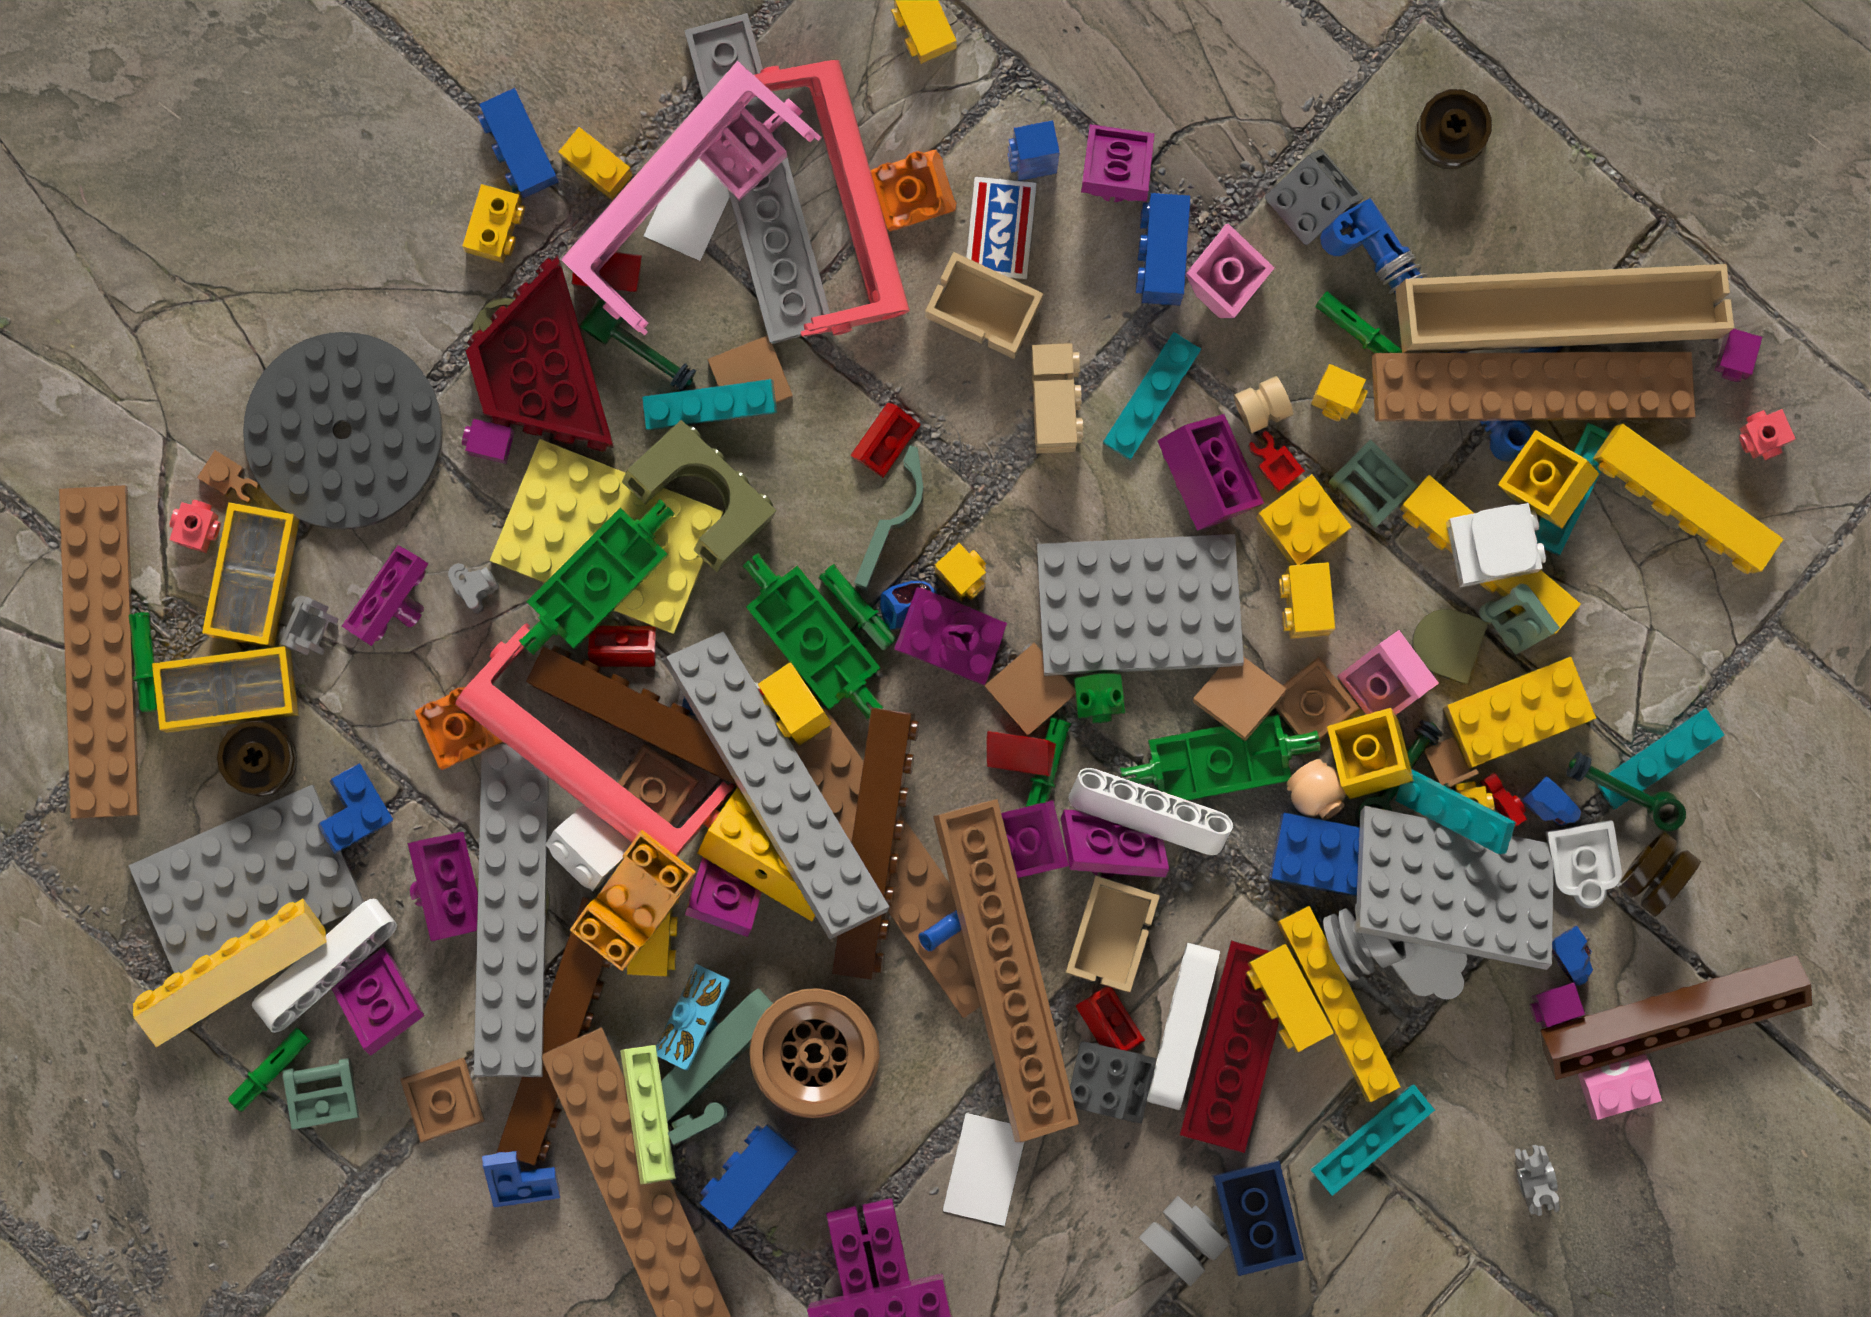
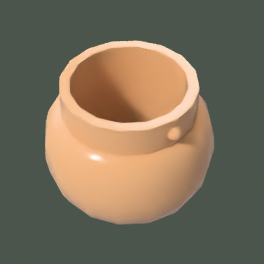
[1286,759,1346,821]

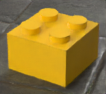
[1498,430,1599,528]
[1256,474,1352,566]
[1279,562,1335,639]
[1327,708,1414,799]

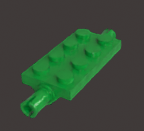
[518,499,675,656]
[742,553,884,721]
[1120,715,1321,801]

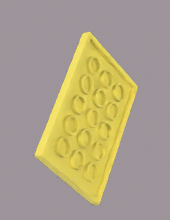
[490,439,724,635]

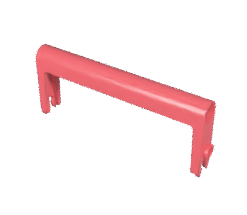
[754,60,910,337]
[455,623,735,857]

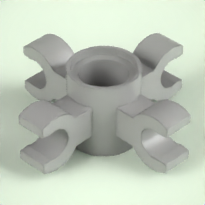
[1515,1145,1560,1216]

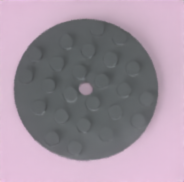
[243,332,443,530]

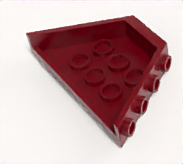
[465,255,615,452]

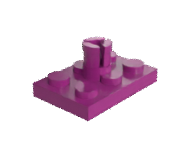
[1081,124,1155,202]
[342,545,428,646]
[894,587,1007,685]
[1001,800,1069,878]
[1060,809,1169,879]
[407,832,478,942]
[684,856,762,937]
[331,947,425,1056]

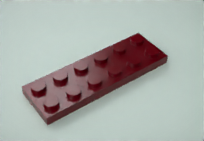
[1179,940,1296,1153]

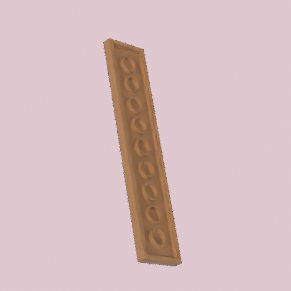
[1372,352,1695,422]
[59,485,140,819]
[788,708,981,1018]
[933,799,1079,1142]
[542,1027,731,1317]

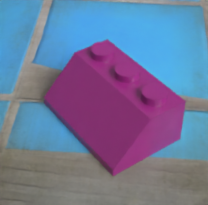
[1157,414,1264,531]

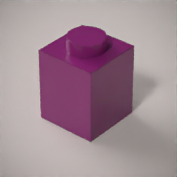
[1714,329,1763,382]
[462,419,515,464]
[1529,983,1585,1028]

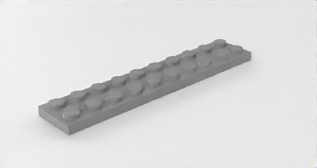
[684,13,830,344]
[664,631,890,939]
[474,744,549,1077]

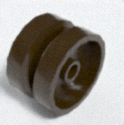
[1415,89,1492,169]
[217,721,297,797]
[1617,831,1701,917]

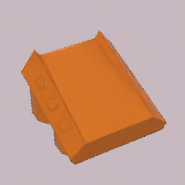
[870,149,957,232]
[415,687,503,770]

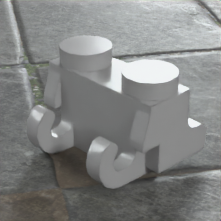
[448,563,500,614]
[278,595,339,656]

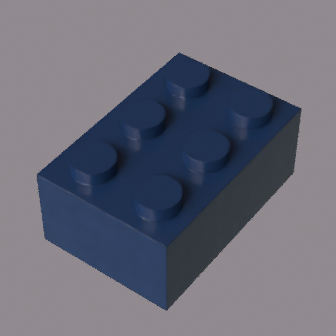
[1212,1160,1304,1276]

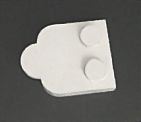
[1546,820,1622,908]
[1391,942,1467,999]

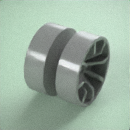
[1139,1196,1230,1287]

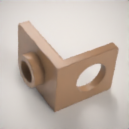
[1424,737,1479,788]

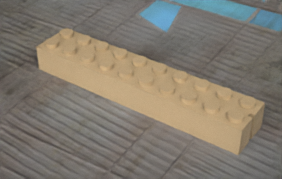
[1395,264,1734,353]

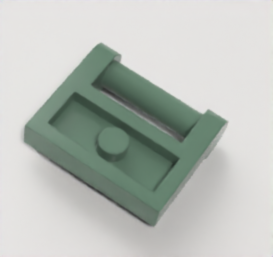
[1328,439,1418,528]
[1479,584,1560,655]
[283,1058,360,1130]
[668,1102,728,1145]

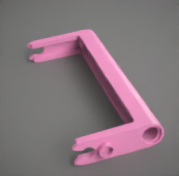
[561,61,822,335]

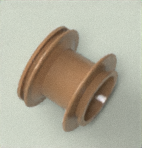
[750,989,880,1118]

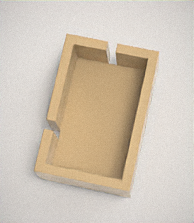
[925,252,1043,359]
[1031,343,1083,454]
[1065,876,1160,993]

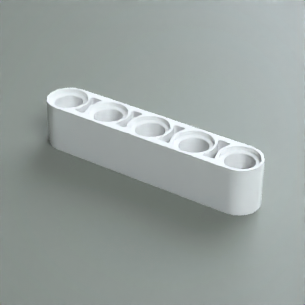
[1069,768,1233,855]
[252,899,397,1033]
[1147,943,1220,1110]

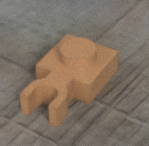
[197,450,261,504]

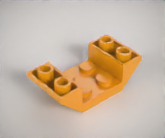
[570,830,696,971]

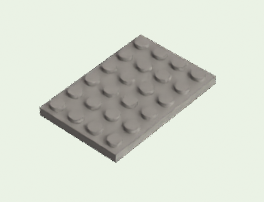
[1037,534,1244,676]
[128,785,364,973]
[1355,806,1553,970]

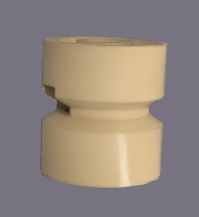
[1234,376,1294,434]

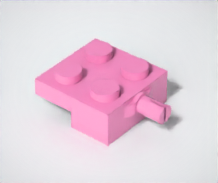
[699,107,787,201]

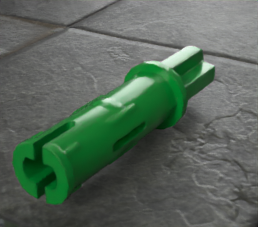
[1315,291,1402,353]
[818,564,896,650]
[128,612,157,712]
[1026,718,1071,807]
[228,1027,311,1112]

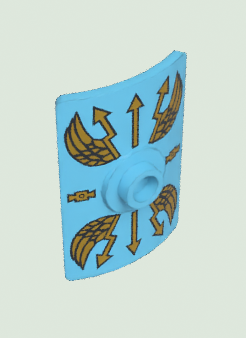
[656,964,730,1070]

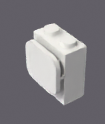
[1446,503,1546,587]
[545,805,632,891]

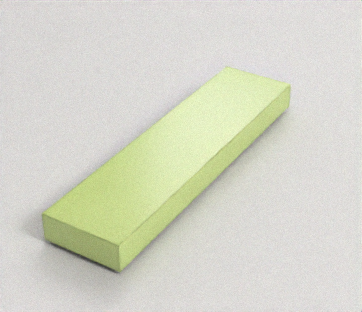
[620,1045,676,1184]

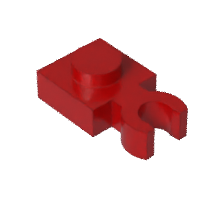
[1248,431,1305,493]
[1480,772,1527,827]

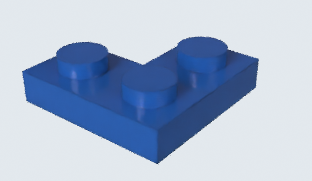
[318,763,393,854]
[482,1151,560,1208]

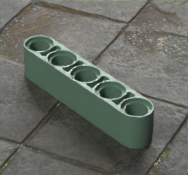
[661,988,773,1125]

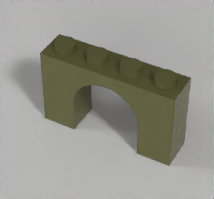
[622,420,777,573]

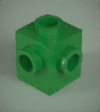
[1074,674,1125,724]

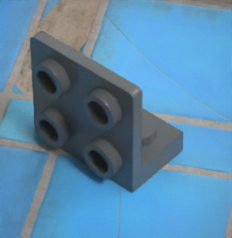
[1265,149,1364,245]
[1070,1041,1157,1124]

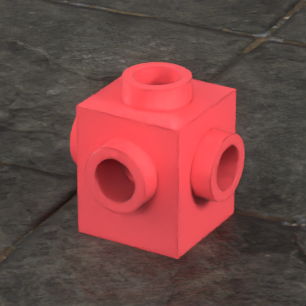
[1739,409,1796,460]
[169,500,221,554]

